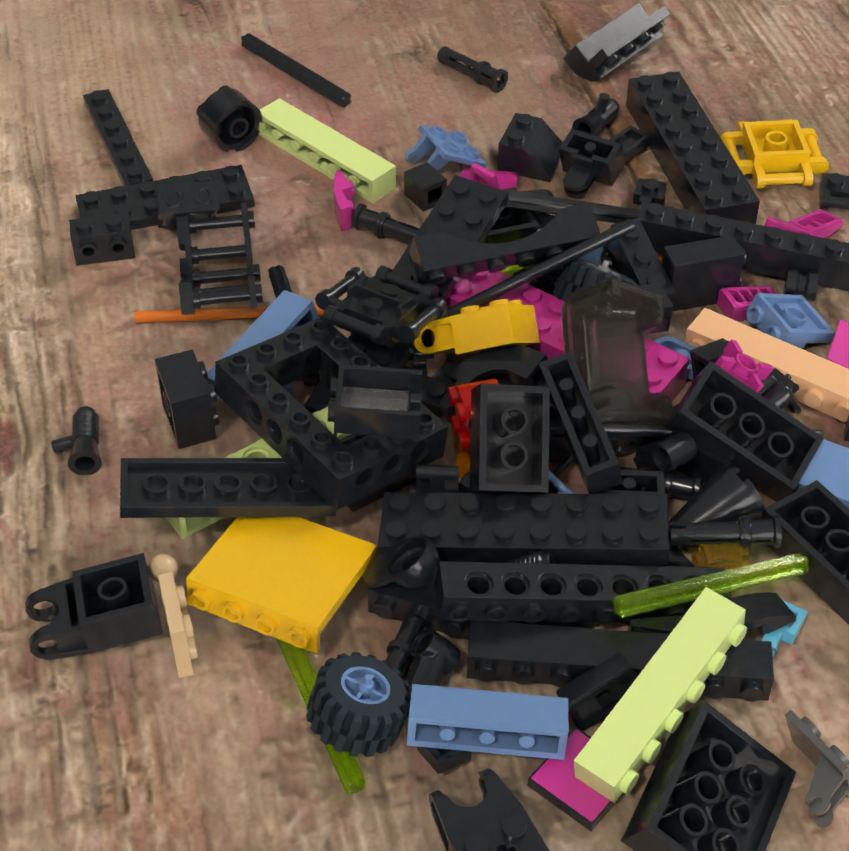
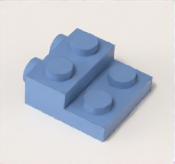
[745,293,835,349]

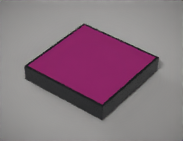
[527,727,639,831]

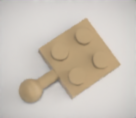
[149,554,198,678]

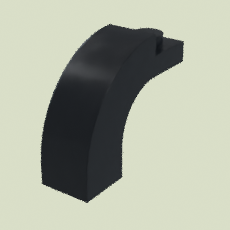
[438,345,548,424]

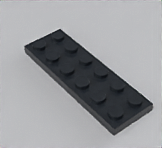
[75,165,255,230]
[120,458,336,518]

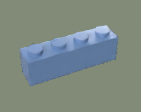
[206,290,320,401]
[407,684,569,760]

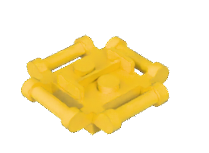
[720,119,829,189]

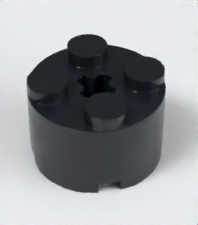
[196,85,263,152]

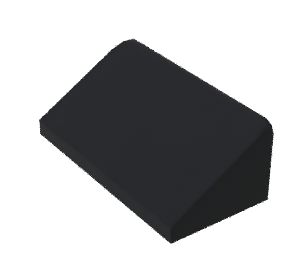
[556,653,637,731]

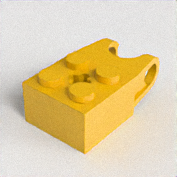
[414,299,540,355]

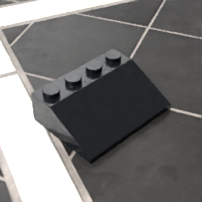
[621,701,796,851]

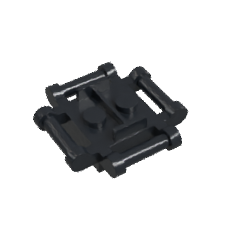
[315,265,448,348]

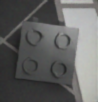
[785,710,849,828]

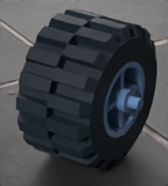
[306,652,411,757]

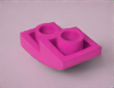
[333,171,355,232]

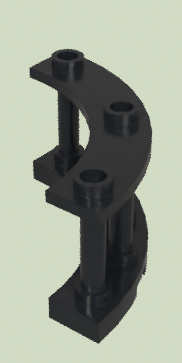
[176,202,263,315]

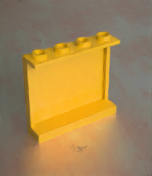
[186,517,377,654]

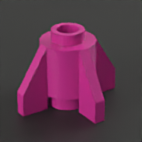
[715,339,773,393]

